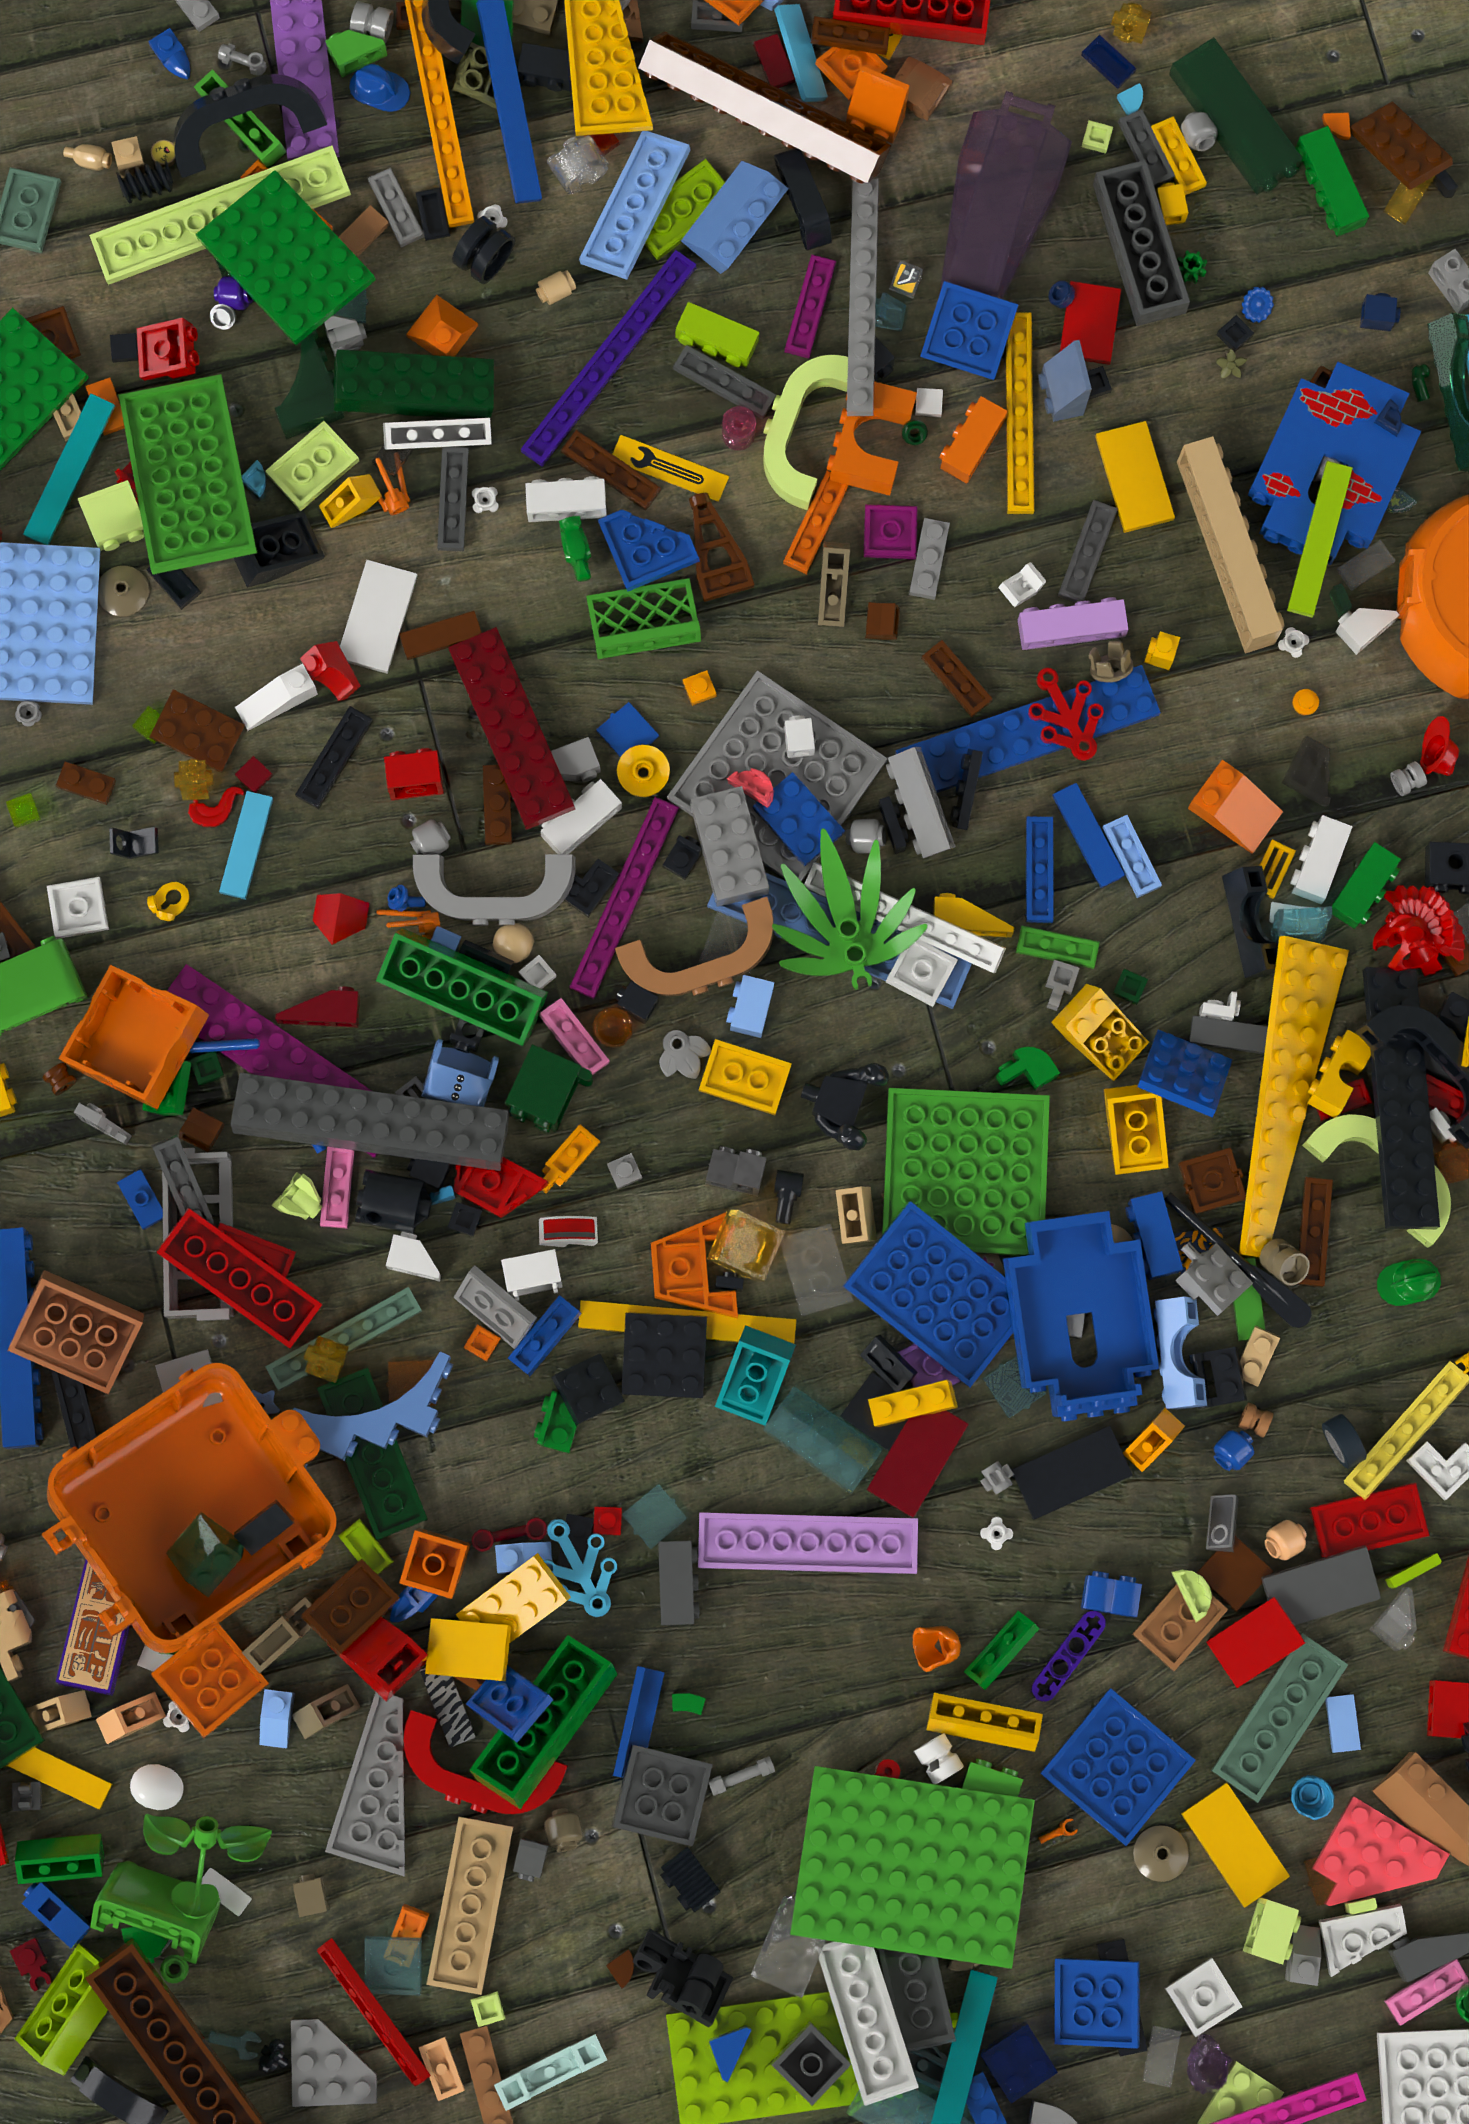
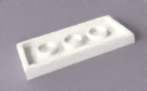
[340,560,417,674]

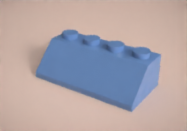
[681,161,789,274]

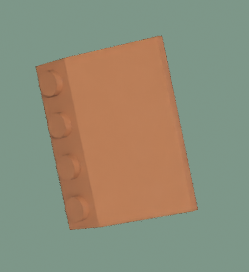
[8,1270,144,1394]

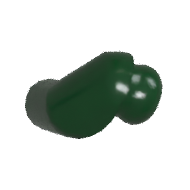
[1411,364,1430,402]

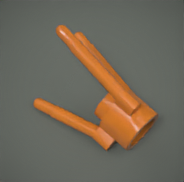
[375,452,411,516]
[376,909,440,940]

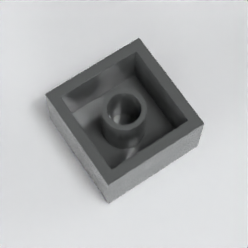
[771,2022,851,2106]

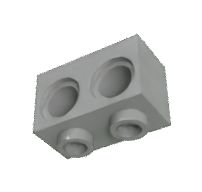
[1428,249,1469,314]

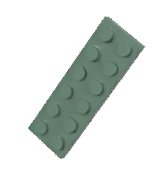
[1211,1633,1348,1803]

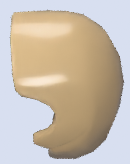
[493,923,534,963]

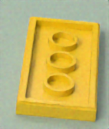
[1095,421,1175,533]
[1181,1783,1290,1908]

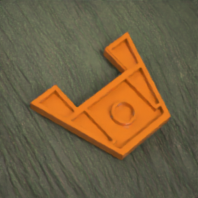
[651,1211,738,1319]

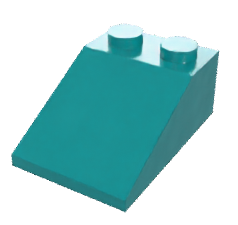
[715,1325,796,1426]

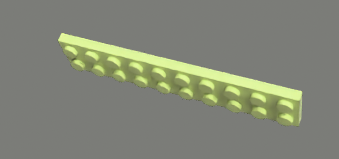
[89,145,351,285]

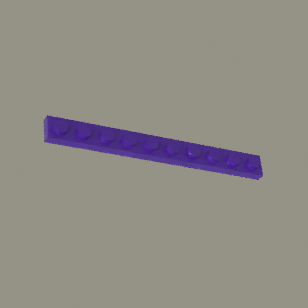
[521,250,696,467]

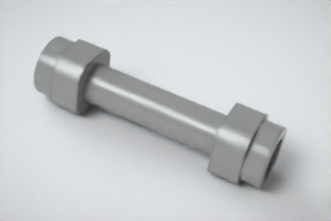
[708,1756,775,1796]

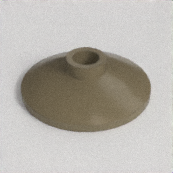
[98,566,149,617]
[1133,1825,1189,1882]

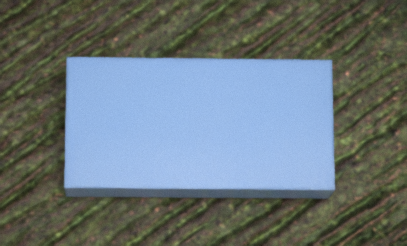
[1325,1694,1361,1753]

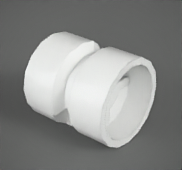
[914,1733,964,1784]

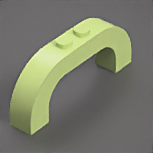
[763,355,848,510]
[1302,1114,1451,1248]

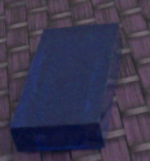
[1081,35,1137,89]

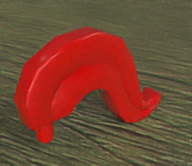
[188,787,245,827]

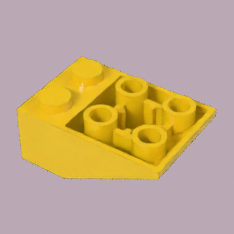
[1051,984,1149,1081]

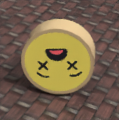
[151,140,176,167]

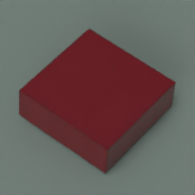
[235,756,273,793]

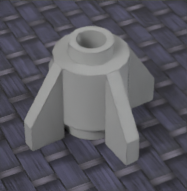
[324,314,367,357]

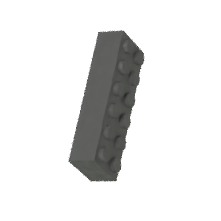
[1093,160,1190,326]

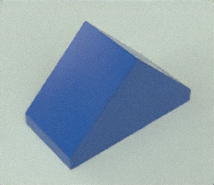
[709,2026,751,2082]

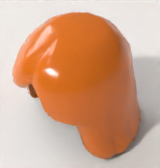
[913,1626,961,1672]

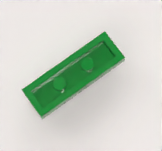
[964,1611,1040,1690]

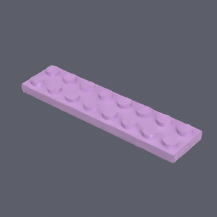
[698,1513,918,1574]

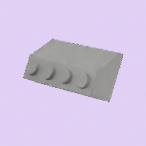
[886,747,956,858]

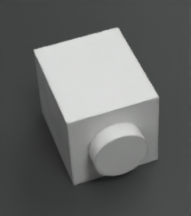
[784,715,815,758]

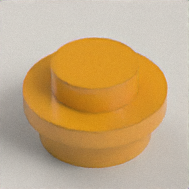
[1292,689,1319,715]

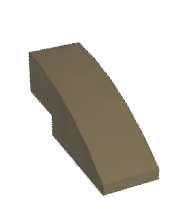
[242,1595,315,1673]

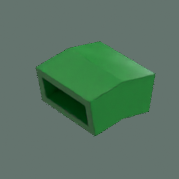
[672,1693,706,1715]

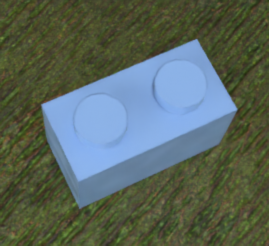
[726,975,774,1038]

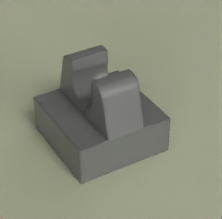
[12,1782,42,1811]

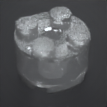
[547,135,609,194]

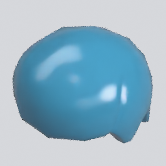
[1291,1775,1335,1820]

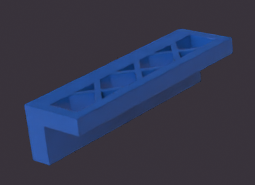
[613,1666,664,1778]

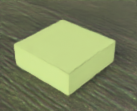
[1081,120,1113,153]
[1344,1897,1377,1915]
[471,1991,506,2027]

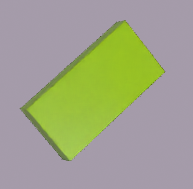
[338,1519,394,1575]
[1385,1553,1442,1589]

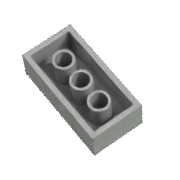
[690,786,769,907]

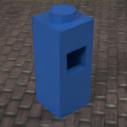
[22,1882,92,1948]

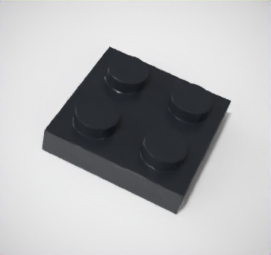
[551,1354,625,1426]

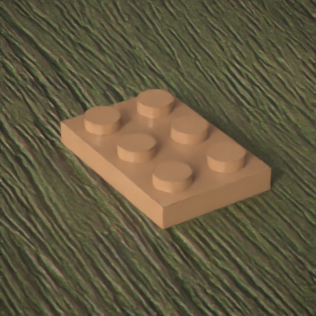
[1132,1583,1228,1671]

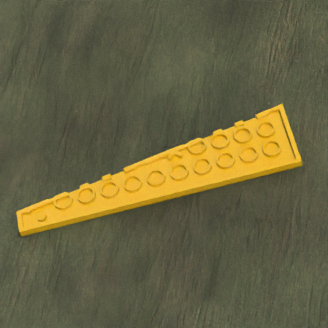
[564,0,653,136]
[1239,936,1349,1258]

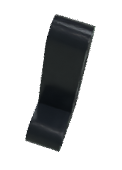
[774,148,832,251]

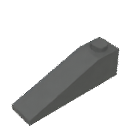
[1388,1931,1469,1982]

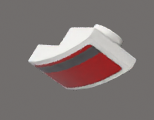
[539,1216,598,1247]

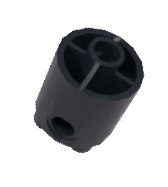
[355,1169,432,1234]

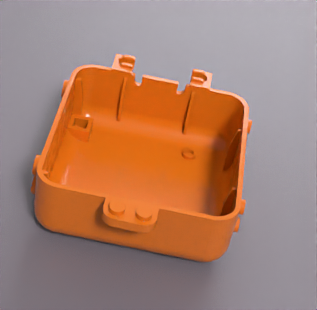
[42,1363,336,1653]

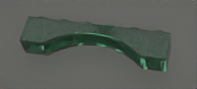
[1427,312,1469,472]

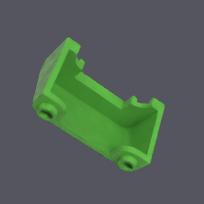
[0,936,89,1036]
[90,1861,221,1964]

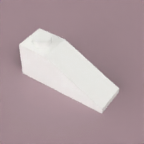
[235,664,318,731]

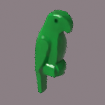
[559,516,591,582]

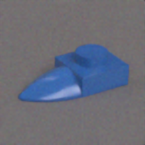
[148,28,190,79]
[390,1586,439,1623]

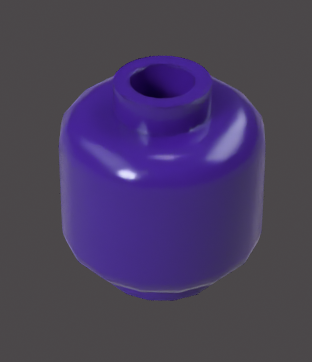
[214,276,253,310]

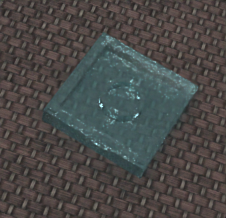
[365,1936,422,1996]

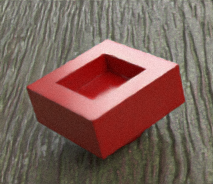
[593,1507,622,1536]

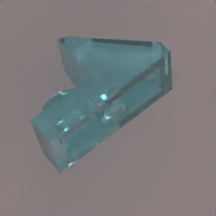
[876,292,906,331]

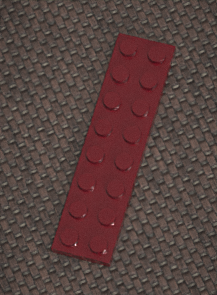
[448,627,576,830]

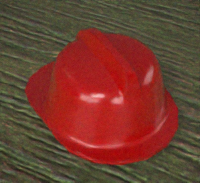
[1420,716,1459,776]

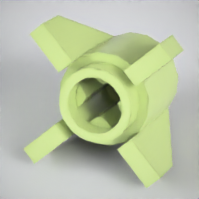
[272,1172,322,1220]

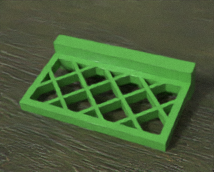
[586,578,701,659]

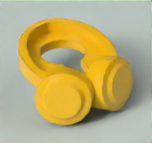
[147,882,189,921]

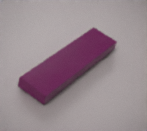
[784,254,836,359]

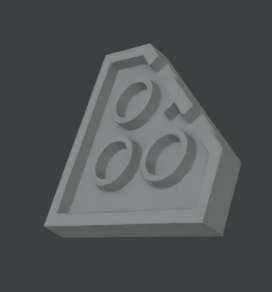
[291,2018,377,2107]

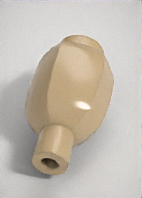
[63,144,112,171]

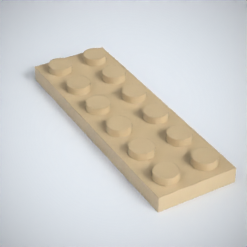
[426,1817,514,1995]

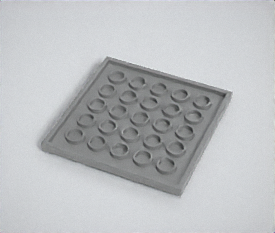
[667,671,888,882]

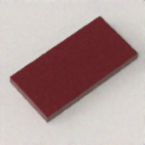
[866,1410,969,1518]

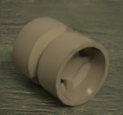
[1260,1239,1310,1285]

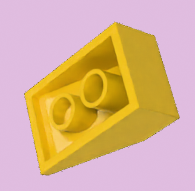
[1104,1085,1169,1175]

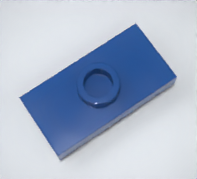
[117,1169,163,1230]

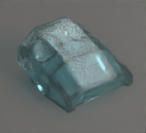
[1271,906,1332,943]

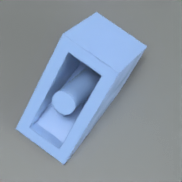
[495,1542,553,1574]
[259,1689,295,1748]

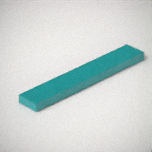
[23,393,115,545]
[931,1970,998,2124]

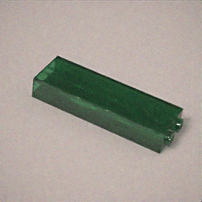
[1169,37,1303,195]

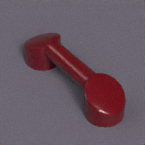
[472,1517,547,1552]

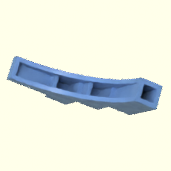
[293,1352,453,1461]

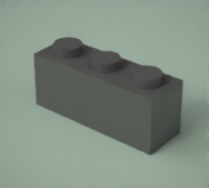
[658,1541,699,1626]

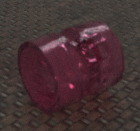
[722,406,756,450]

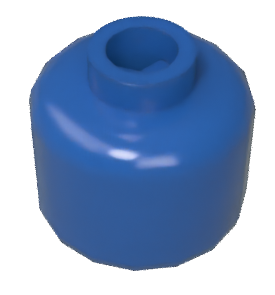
[1214,1430,1254,1471]

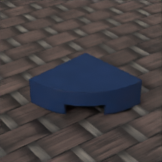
[1374,399,1402,437]

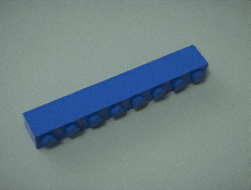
[0,1227,44,1449]

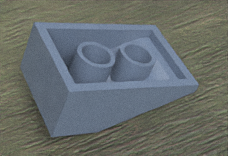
[1038,340,1092,422]

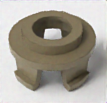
[1089,641,1134,682]

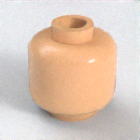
[1265,1520,1307,1560]

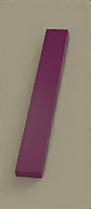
[570,797,679,999]

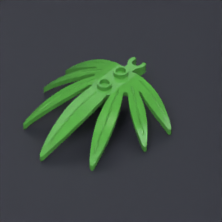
[772,828,928,990]

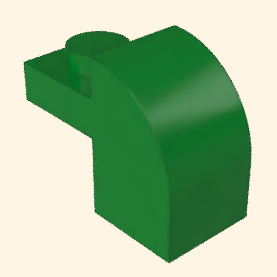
[996,1047,1060,1091]

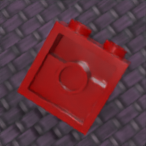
[137,318,200,381]

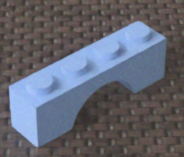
[1154,1297,1207,1409]

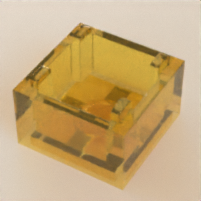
[707,1210,785,1282]

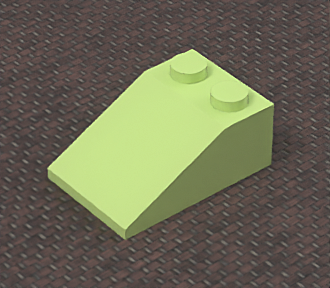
[78,480,144,551]

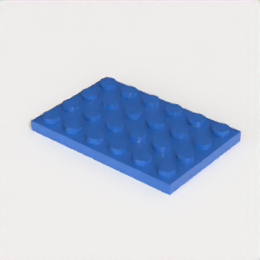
[842,1201,1013,1388]

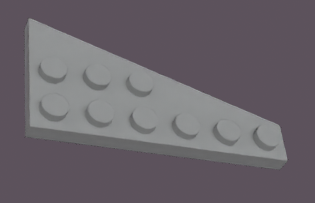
[325,1692,405,1877]

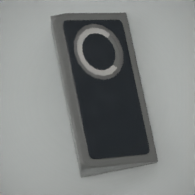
[1206,1494,1238,1552]

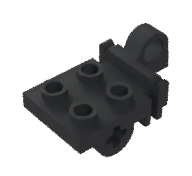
[633,1929,733,2028]

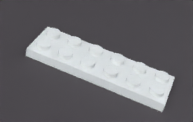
[816,1942,919,2106]

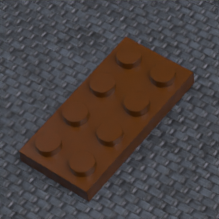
[1350,101,1453,190]

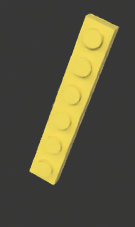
[1344,1361,1469,1500]

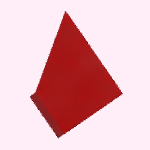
[313,893,370,945]

